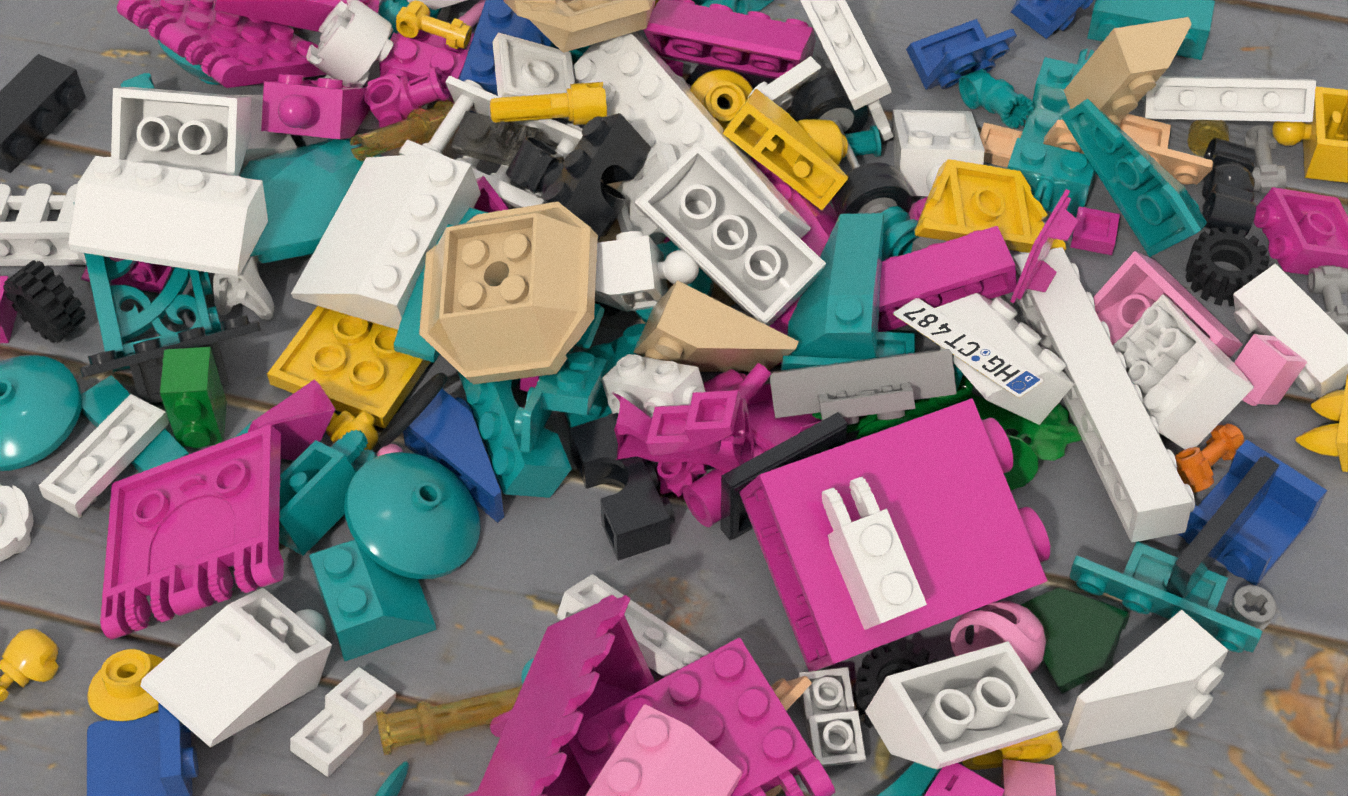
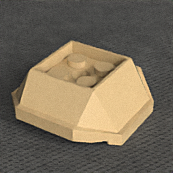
[503,0,656,53]
[419,202,598,385]

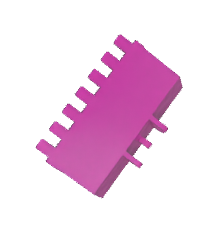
[464,595,655,796]

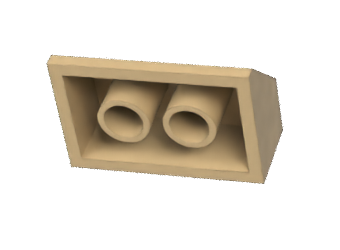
[1064,17,1192,127]

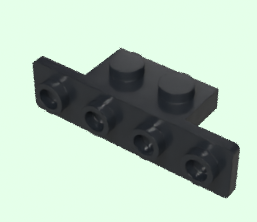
[80,315,261,404]

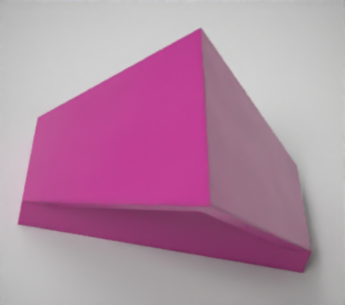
[248,380,335,461]

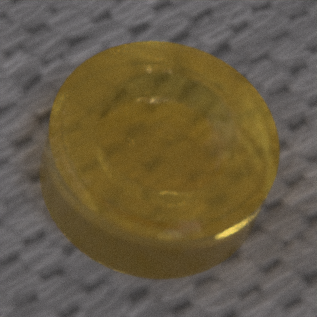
[1187,120,1229,157]

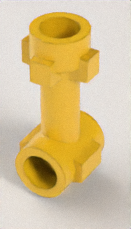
[396,0,472,49]

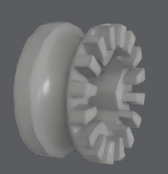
[1227,585,1277,630]

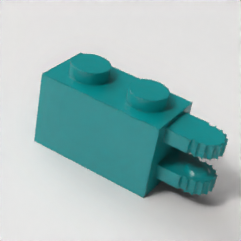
[279,429,377,556]

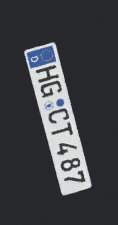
[893,298,1043,397]

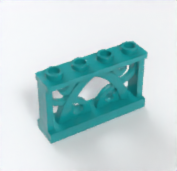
[73,202,222,372]

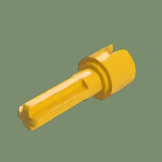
[490,82,607,125]

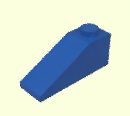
[403,389,504,523]

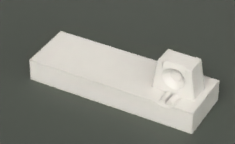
[39,394,169,518]

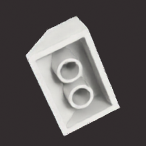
[111,87,252,176]
[935,293,1075,425]
[865,641,1063,769]

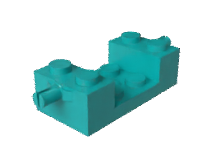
[1007,49,1096,218]

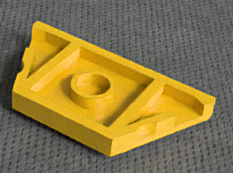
[915,159,1066,253]

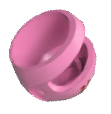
[950,601,1046,674]

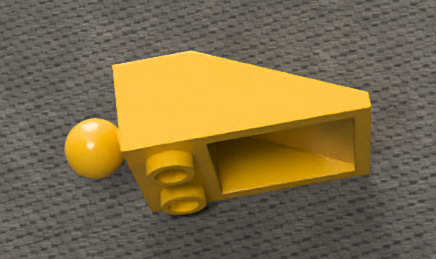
[1272,87,1348,183]

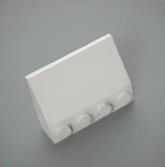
[291,153,481,330]

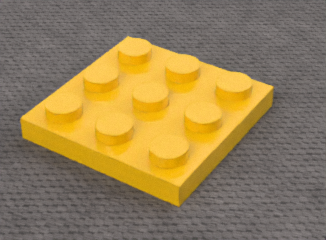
[267,306,430,429]

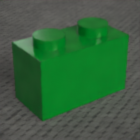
[160,347,227,448]

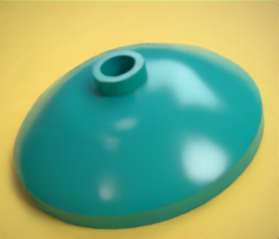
[0,355,82,471]
[344,452,480,579]

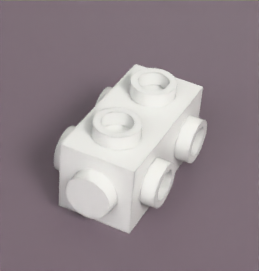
[601,354,706,417]

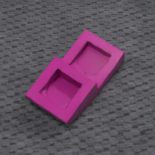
[646,390,741,455]

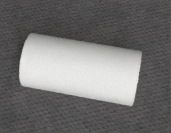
[635,142,826,326]

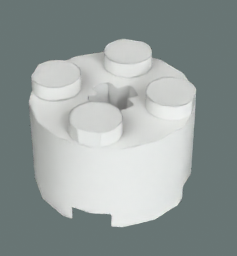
[306,0,393,88]

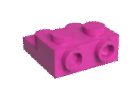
[379,30,474,104]
[1254,187,1348,275]

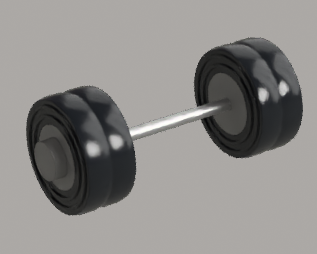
[791,74,912,218]

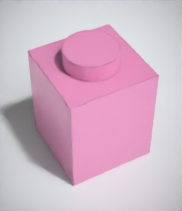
[1234,334,1307,406]

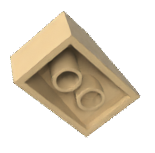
[634,280,799,372]

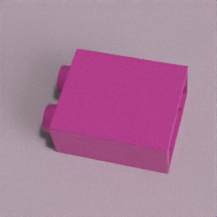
[739,398,1050,672]

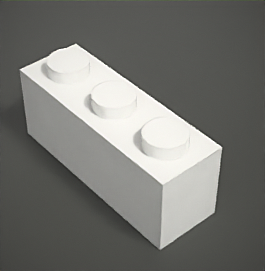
[1233,264,1348,398]

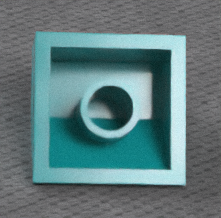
[309,540,437,662]

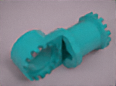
[958,69,1034,129]

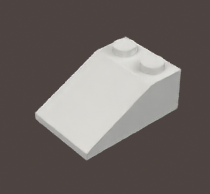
[1062,610,1228,751]

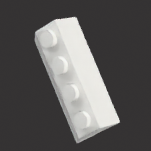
[68,156,268,277]

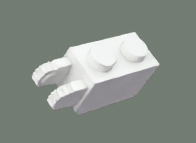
[821,477,927,630]

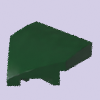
[1021,588,1130,694]

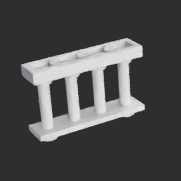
[399,76,583,209]

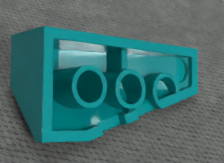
[1061,99,1207,257]
[788,213,884,359]

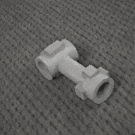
[1244,125,1286,193]
[1307,266,1348,335]

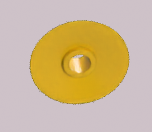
[690,69,753,130]
[87,649,164,721]

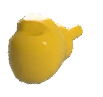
[326,410,379,450]
[0,629,59,689]

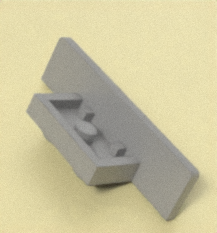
[770,349,957,425]

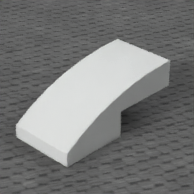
[290,667,396,777]

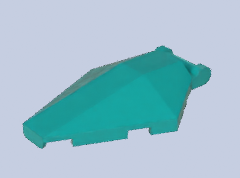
[239,138,383,263]

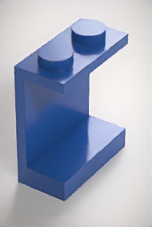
[1178,440,1327,586]

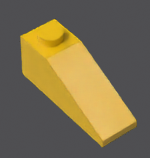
[722,89,848,210]

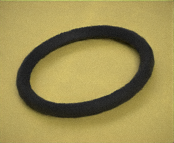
[378,373,447,446]

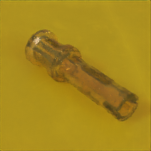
[350,100,461,161]
[375,685,522,756]

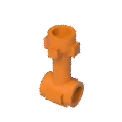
[1175,424,1244,493]

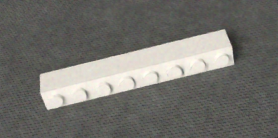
[1013,247,1195,543]

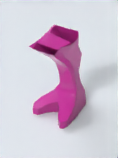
[612,392,754,473]

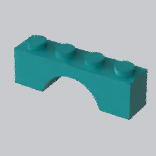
[455,368,572,498]

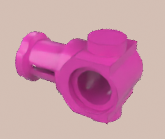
[364,66,451,135]

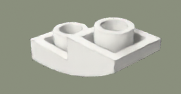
[798,667,866,767]

